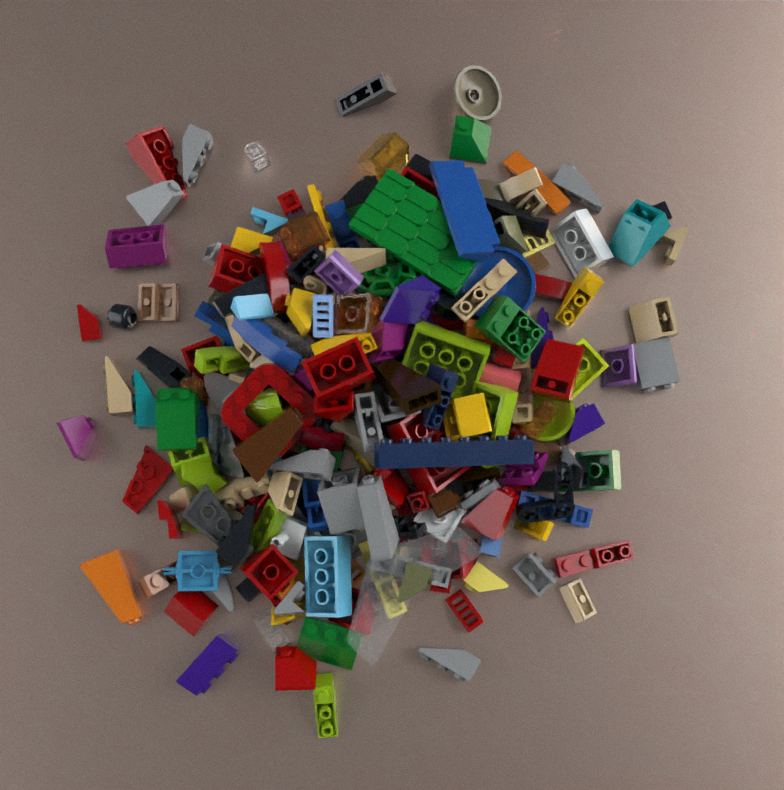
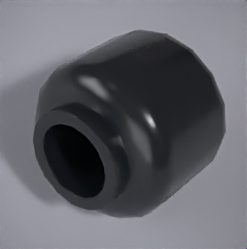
[107,304,137,330]

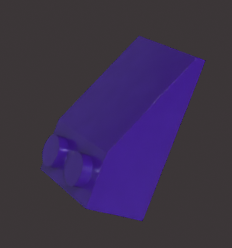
[379,275,441,324]

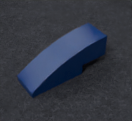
[302,479,329,532]

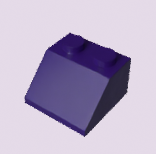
[564,403,605,446]

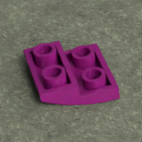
[498,451,548,486]

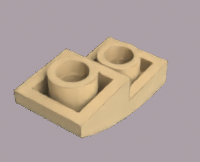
[499,167,543,202]

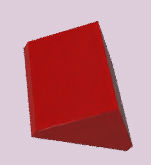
[164,591,219,637]

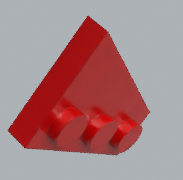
[122,445,174,515]

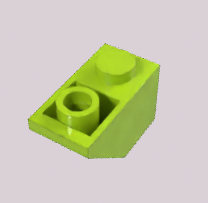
[181,461,227,493]

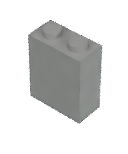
[634,337,680,393]

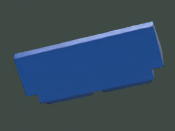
[429,160,500,263]

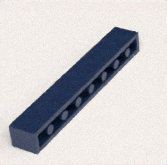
[374,435,534,469]

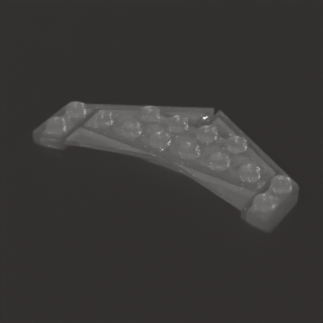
[347,526,484,667]

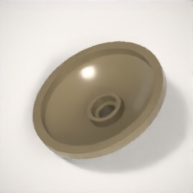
[453,65,502,121]

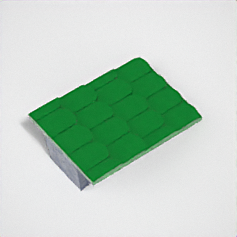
[349,168,478,297]

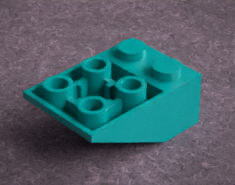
[608,199,671,267]

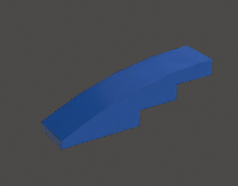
[194,301,235,347]
[231,315,302,374]

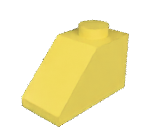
[463,561,509,593]

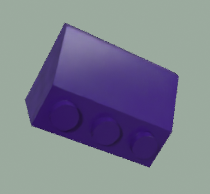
[176,633,239,696]

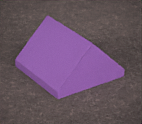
[314,249,364,299]
[600,344,637,388]

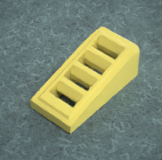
[521,228,556,259]

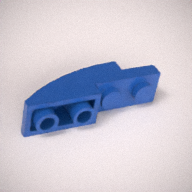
[325,199,363,275]

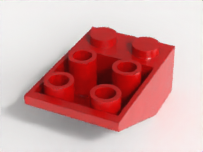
[530,338,585,403]

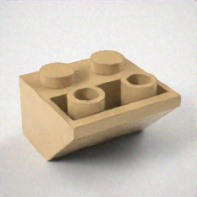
[628,296,679,343]

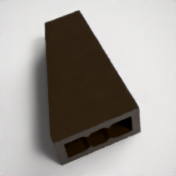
[374,358,442,416]

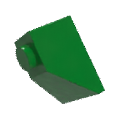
[449,115,492,164]

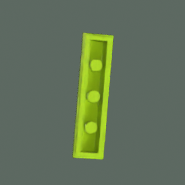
[246,499,287,560]

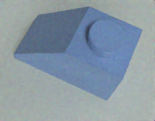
[478,534,502,557]

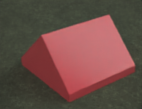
[479,361,523,392]

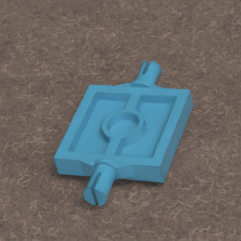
[164,550,232,591]

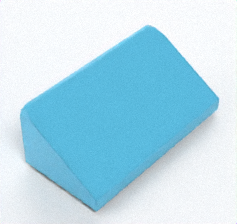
[230,293,274,320]

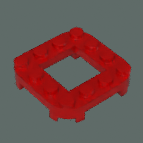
[221,363,317,458]

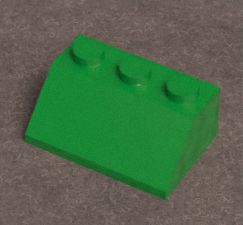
[297,616,362,670]

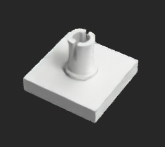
[413,492,467,544]
[271,515,309,561]

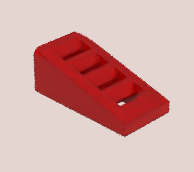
[445,589,484,633]

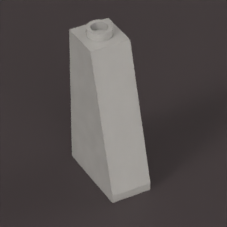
[357,475,400,562]

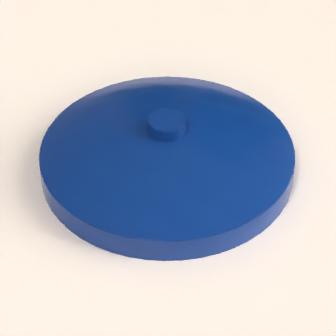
[459,246,536,318]

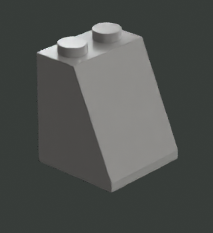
[317,466,365,534]

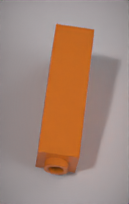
[80,550,145,626]

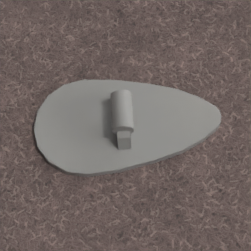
[204,372,246,415]

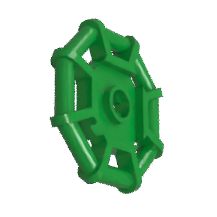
[354,253,417,300]

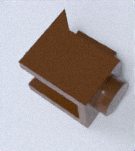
[427,489,460,519]

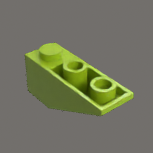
[313,673,338,738]

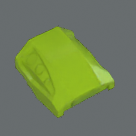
[244,388,286,427]

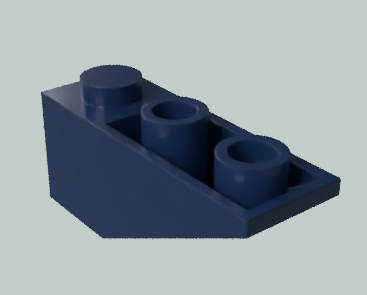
[423,364,459,430]

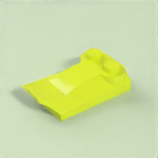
[572,338,609,399]

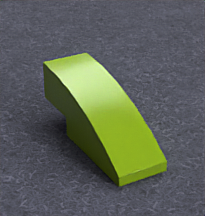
[194,346,258,374]

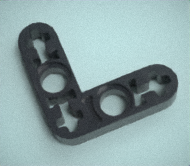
[516,462,574,523]

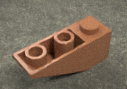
[138,560,178,599]

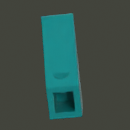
[131,369,156,429]

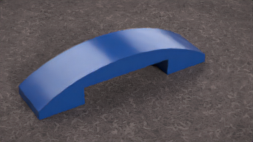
[516,491,593,528]

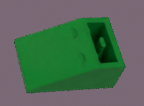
[474,295,546,363]

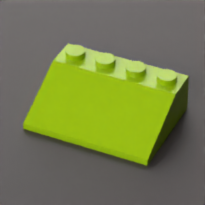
[402,321,491,399]

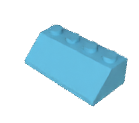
[304,535,352,618]

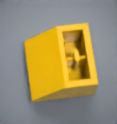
[443,393,492,440]

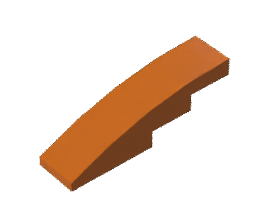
[503,150,571,215]

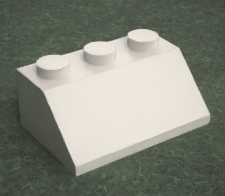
[549,208,614,279]

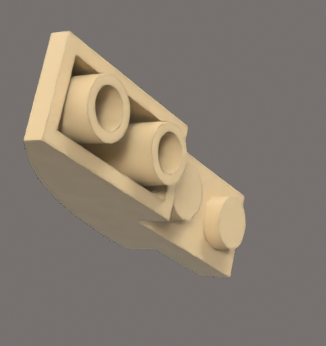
[451,258,517,322]
[214,472,272,511]

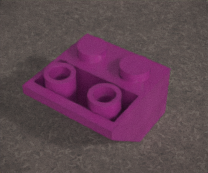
[366,320,408,363]

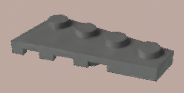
[181,484,255,565]

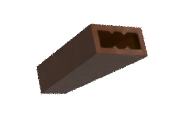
[232,405,304,483]

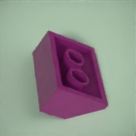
[105,224,168,269]

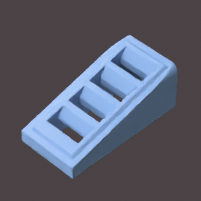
[313,294,334,338]

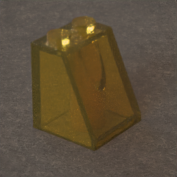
[356,132,410,182]

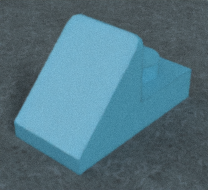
[250,207,290,236]

